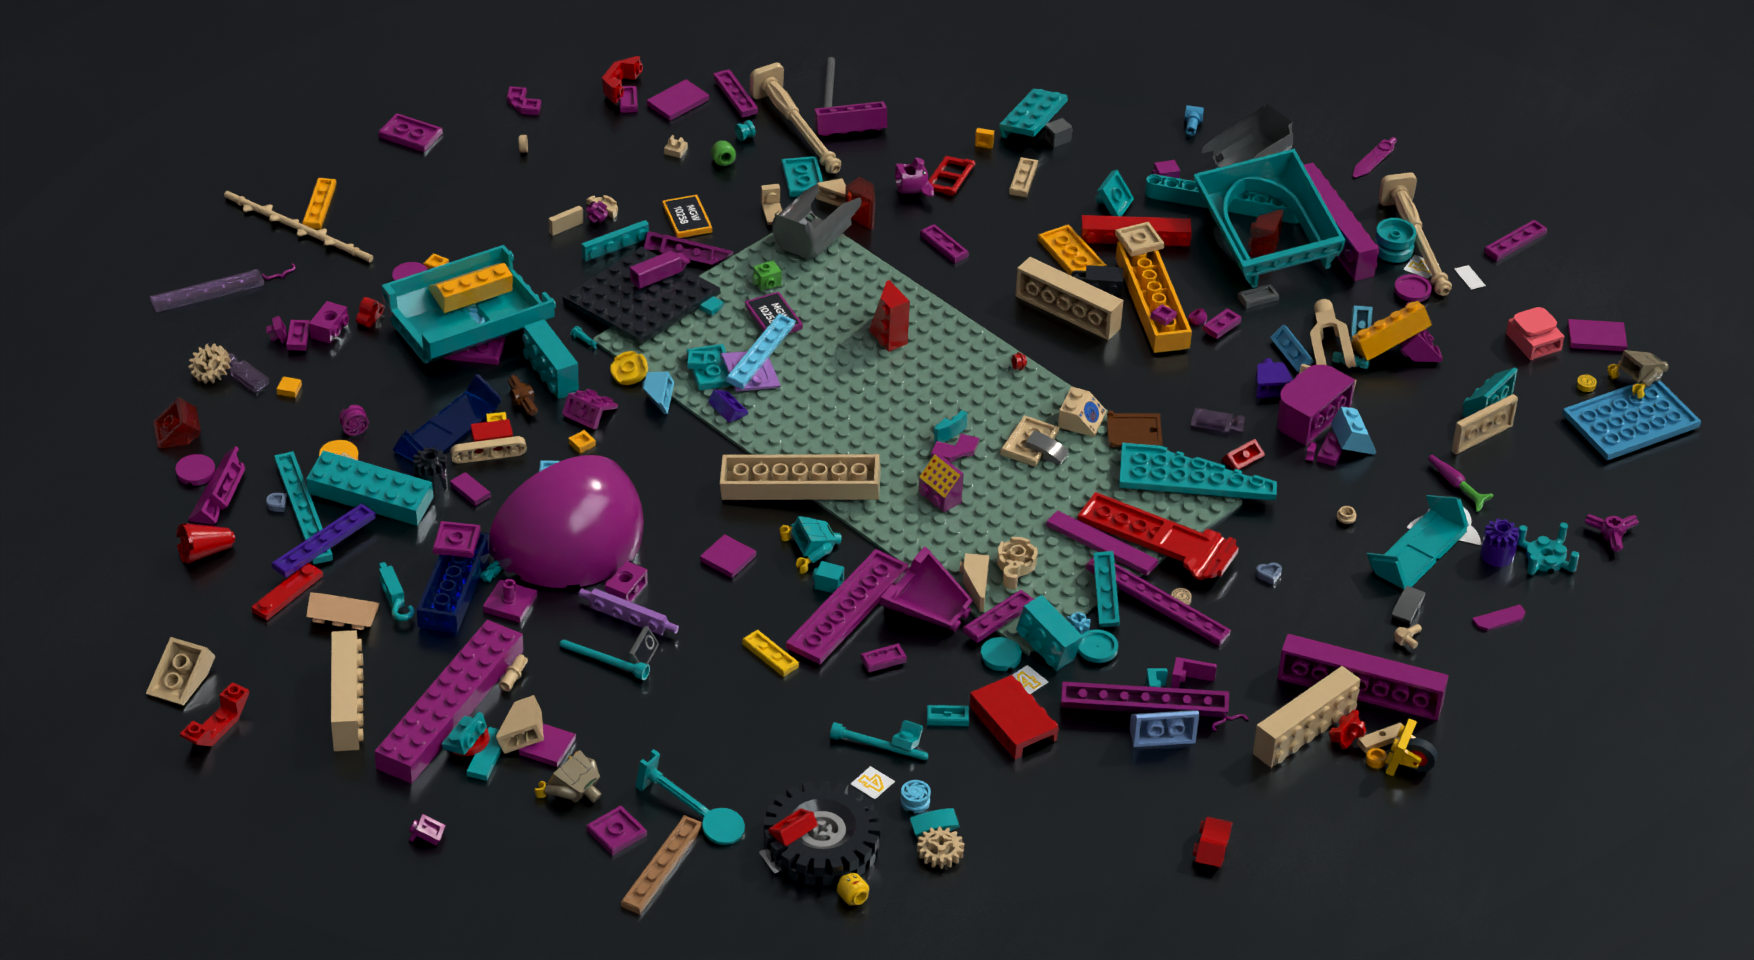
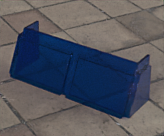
[393,374,503,461]

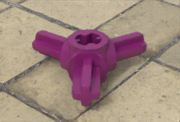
[1585,514,1639,552]

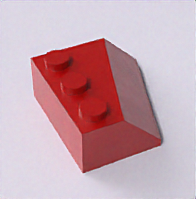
[869,280,910,352]

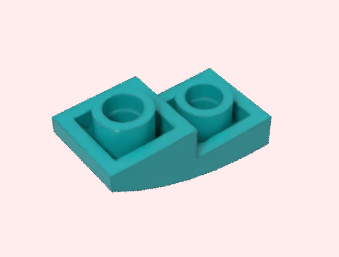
[933,410,968,444]
[910,808,960,838]

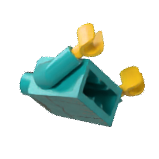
[779,516,842,574]

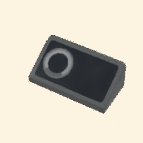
[629,626,659,664]

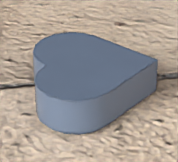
[1256,563,1282,585]

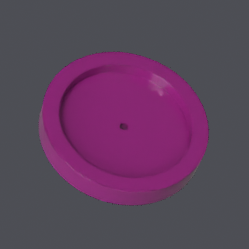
[1394,274,1432,302]

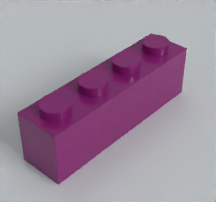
[814,101,888,136]

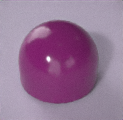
[1188,308,1207,325]

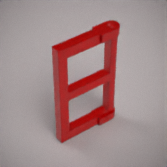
[928,156,975,196]

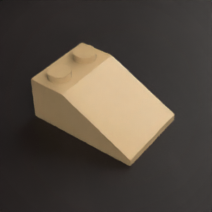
[146,637,215,706]

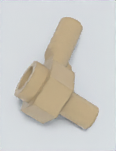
[1393,624,1422,649]

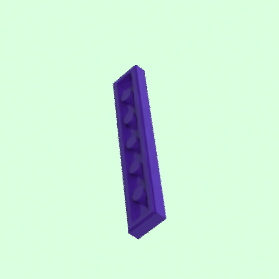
[272,503,375,578]

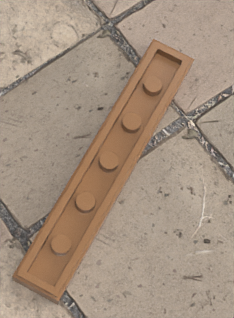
[621,815,702,914]

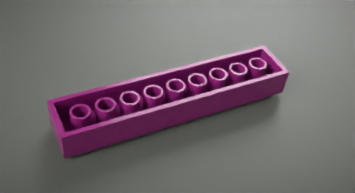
[375,620,523,784]

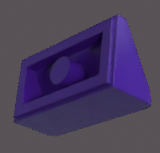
[708,390,749,422]

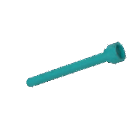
[559,640,650,680]
[830,722,928,760]

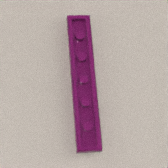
[1046,510,1158,576]

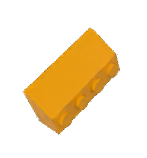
[428,263,513,313]
[1351,301,1432,361]

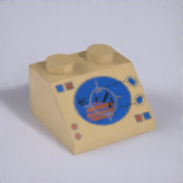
[1058,387,1106,437]

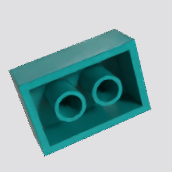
[1016,595,1083,671]

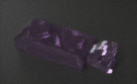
[228,353,270,393]
[1191,408,1245,432]

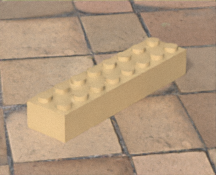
[720,454,881,500]

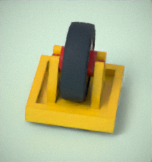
[1385,719,1438,776]

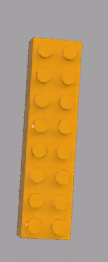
[1116,242,1192,353]

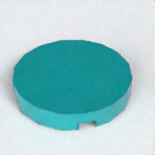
[981,637,1022,671]

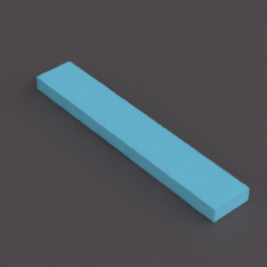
[726,313,796,389]

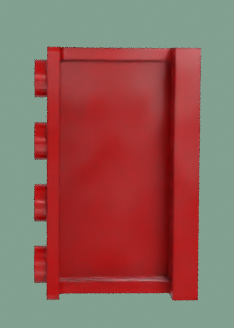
[969,675,1059,759]

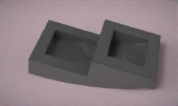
[1026,430,1069,465]
[1392,586,1426,624]

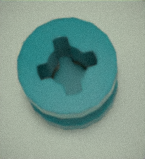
[735,120,756,141]

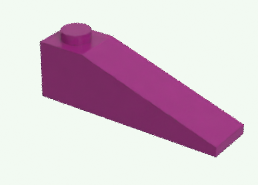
[1400,302,1443,362]

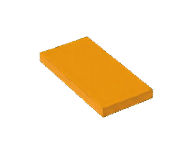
[1037,224,1107,276]

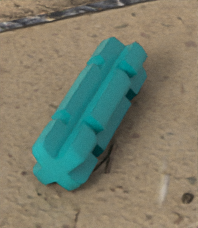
[1332,351,1369,369]
[480,561,503,582]

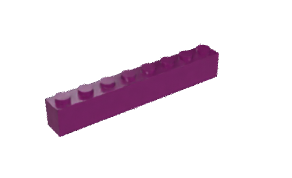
[1060,682,1229,717]

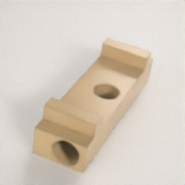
[1357,723,1402,753]

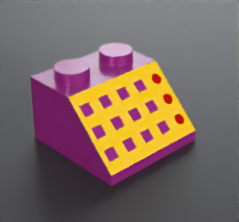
[918,453,964,512]

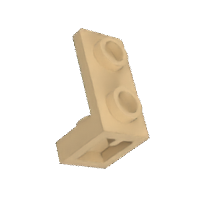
[761,184,782,225]

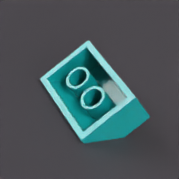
[1462,367,1518,418]

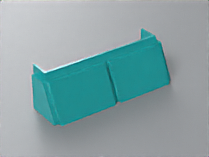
[1367,495,1469,590]

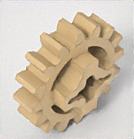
[189,344,231,384]
[917,827,964,869]

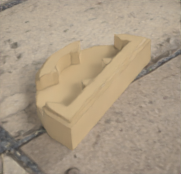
[586,195,618,219]

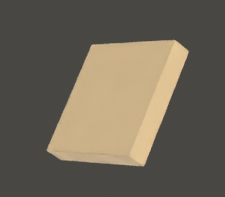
[1115,222,1164,256]

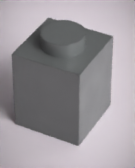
[1044,118,1073,147]

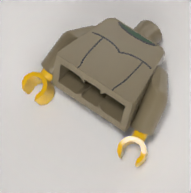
[1607,350,1668,399]
[534,750,602,803]

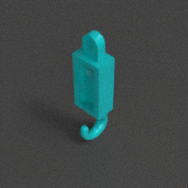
[379,562,415,621]

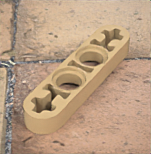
[450,436,527,464]

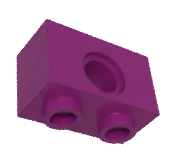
[309,301,349,344]
[604,561,647,602]

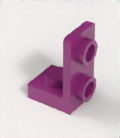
[1171,657,1217,689]

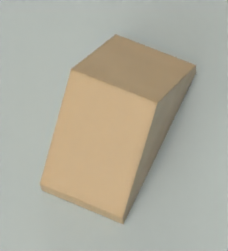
[816,179,850,207]

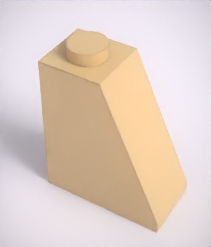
[496,695,544,754]

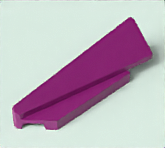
[644,231,734,266]
[188,446,245,525]

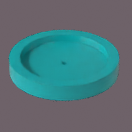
[1078,630,1118,663]

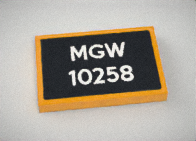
[662,195,712,238]

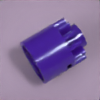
[1480,519,1519,567]

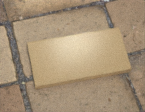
[1451,394,1518,454]

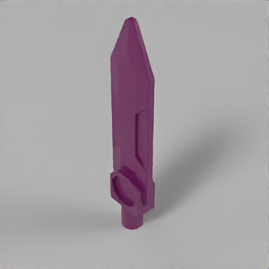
[1352,137,1397,178]

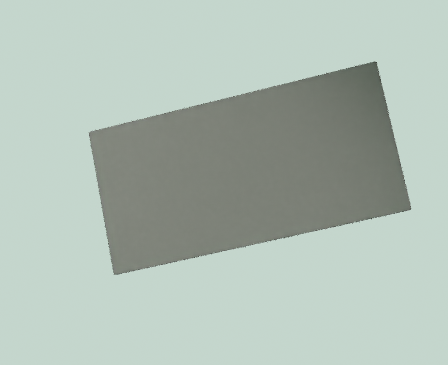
[594,214,1242,654]

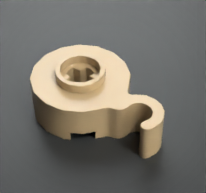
[997,537,1038,589]

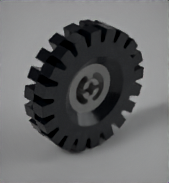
[763,780,881,886]

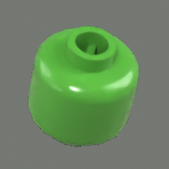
[711,141,736,166]

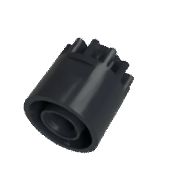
[413,447,448,495]

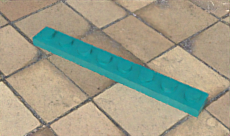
[274,451,333,564]

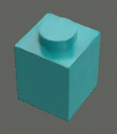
[812,561,844,593]

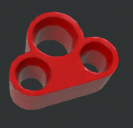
[356,297,384,328]

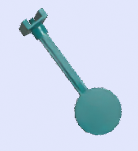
[635,749,745,845]

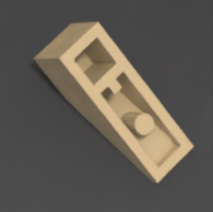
[959,553,989,612]

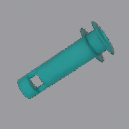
[571,326,597,349]

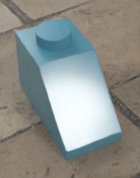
[1351,305,1373,342]
[643,371,674,414]

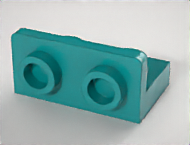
[442,712,487,755]

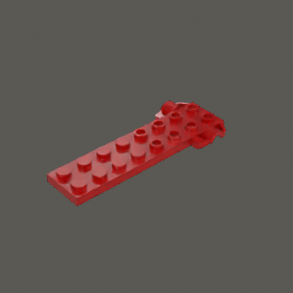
[1077,492,1238,580]

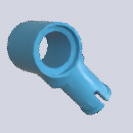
[1184,105,1204,136]

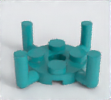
[1517,522,1579,575]

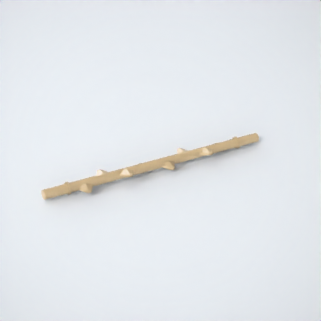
[224,191,373,262]

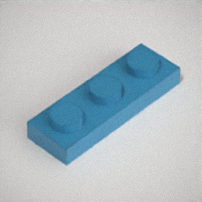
[1270,325,1314,373]

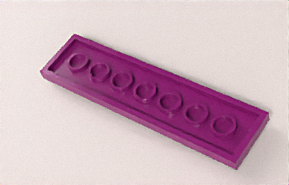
[786,549,909,664]

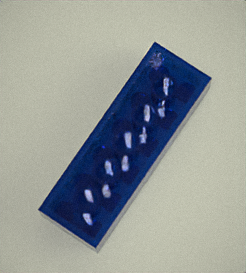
[417,532,490,634]

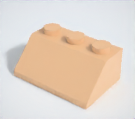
[306,592,380,630]

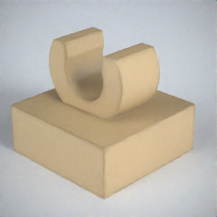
[664,135,688,158]

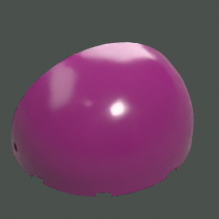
[489,455,644,588]

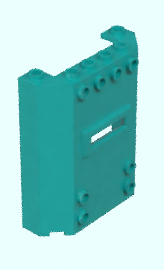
[381,245,556,364]

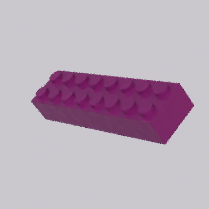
[1304,163,1379,281]
[1277,634,1449,721]

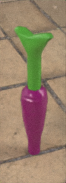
[1428,454,1493,512]

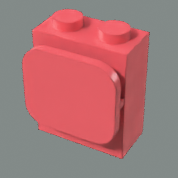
[1506,307,1564,360]

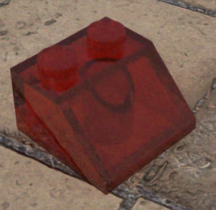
[845,177,875,230]
[1248,210,1284,257]
[153,397,201,448]

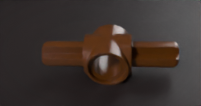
[507,375,538,416]

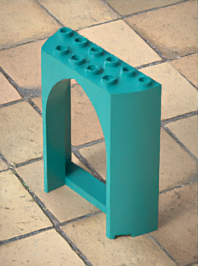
[1194,149,1346,288]

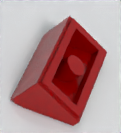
[1222,439,1265,470]
[768,808,818,846]

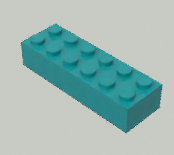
[306,450,434,526]

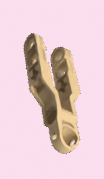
[1310,299,1356,368]

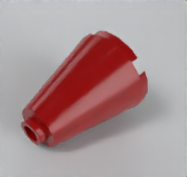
[176,523,235,564]

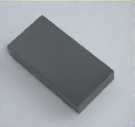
[1238,284,1279,309]

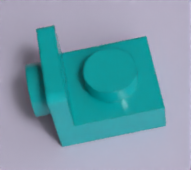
[1145,668,1168,687]
[891,720,923,751]

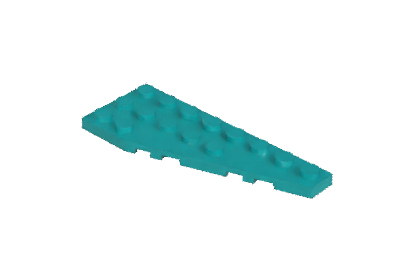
[1119,443,1277,501]

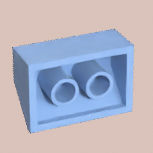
[1130,711,1199,747]

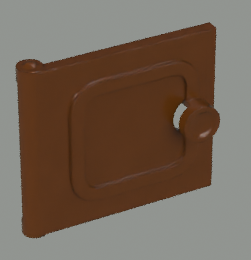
[1107,410,1163,448]

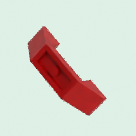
[602,56,643,103]
[180,682,249,746]

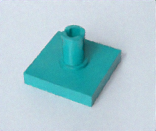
[1095,170,1134,216]

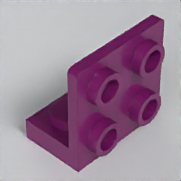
[562,389,618,429]

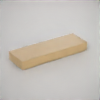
[1009,157,1038,197]

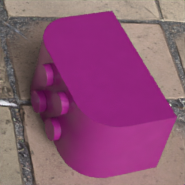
[1277,365,1355,446]

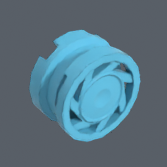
[900,780,931,813]

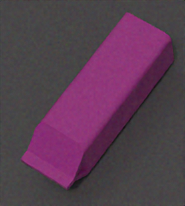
[629,251,690,289]

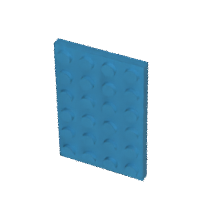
[1562,380,1701,460]

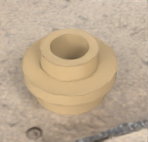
[1337,506,1357,524]

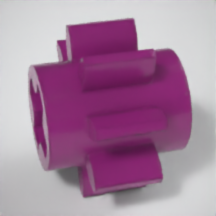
[586,201,608,223]

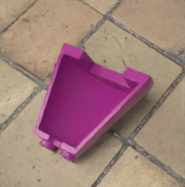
[879,546,973,632]

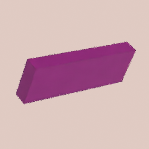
[920,224,969,264]

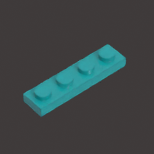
[582,220,649,262]
[1093,551,1120,628]

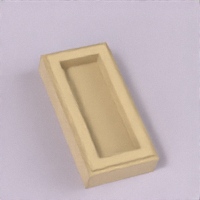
[549,206,583,236]

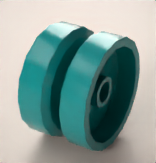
[1374,218,1417,263]

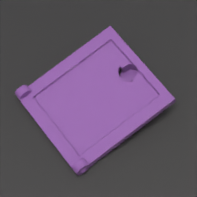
[720,351,781,391]

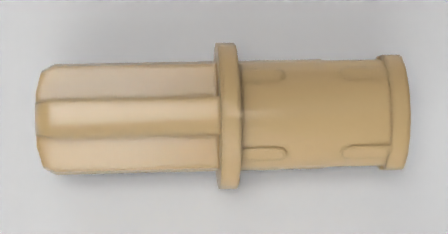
[499,654,528,691]

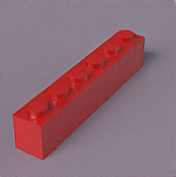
[1081,215,1192,246]

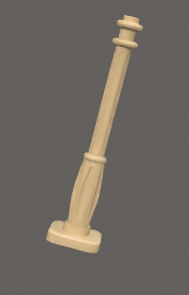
[750,63,841,174]
[1378,173,1452,296]

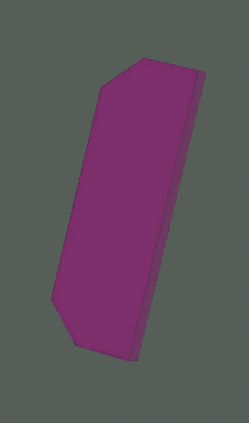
[1472,604,1526,631]

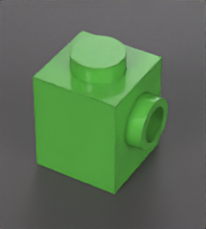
[752,260,782,291]

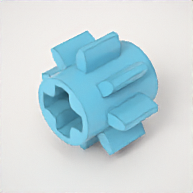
[1067,612,1091,635]

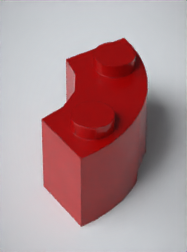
[1193,817,1233,867]

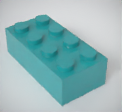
[522,319,579,399]

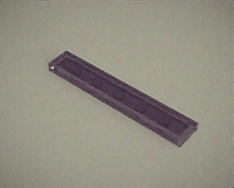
[150,269,264,312]

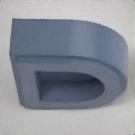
[266,493,288,512]

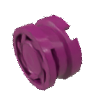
[339,405,369,436]

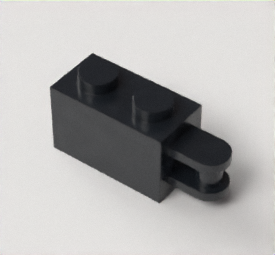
[1071,265,1123,296]

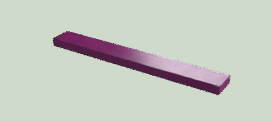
[1085,557,1231,646]

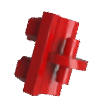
[1329,710,1367,749]

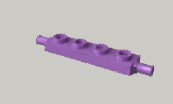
[579,588,679,635]

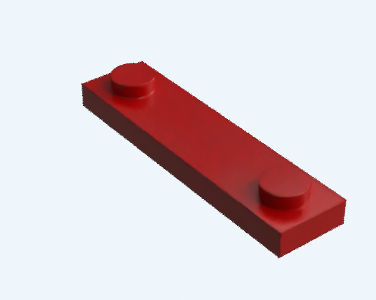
[251,563,323,621]

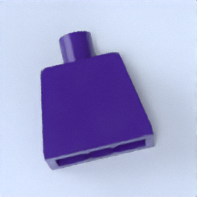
[1255,358,1293,398]

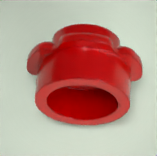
[1011,352,1027,370]

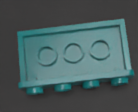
[999,88,1068,138]

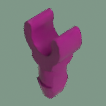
[1305,442,1317,461]

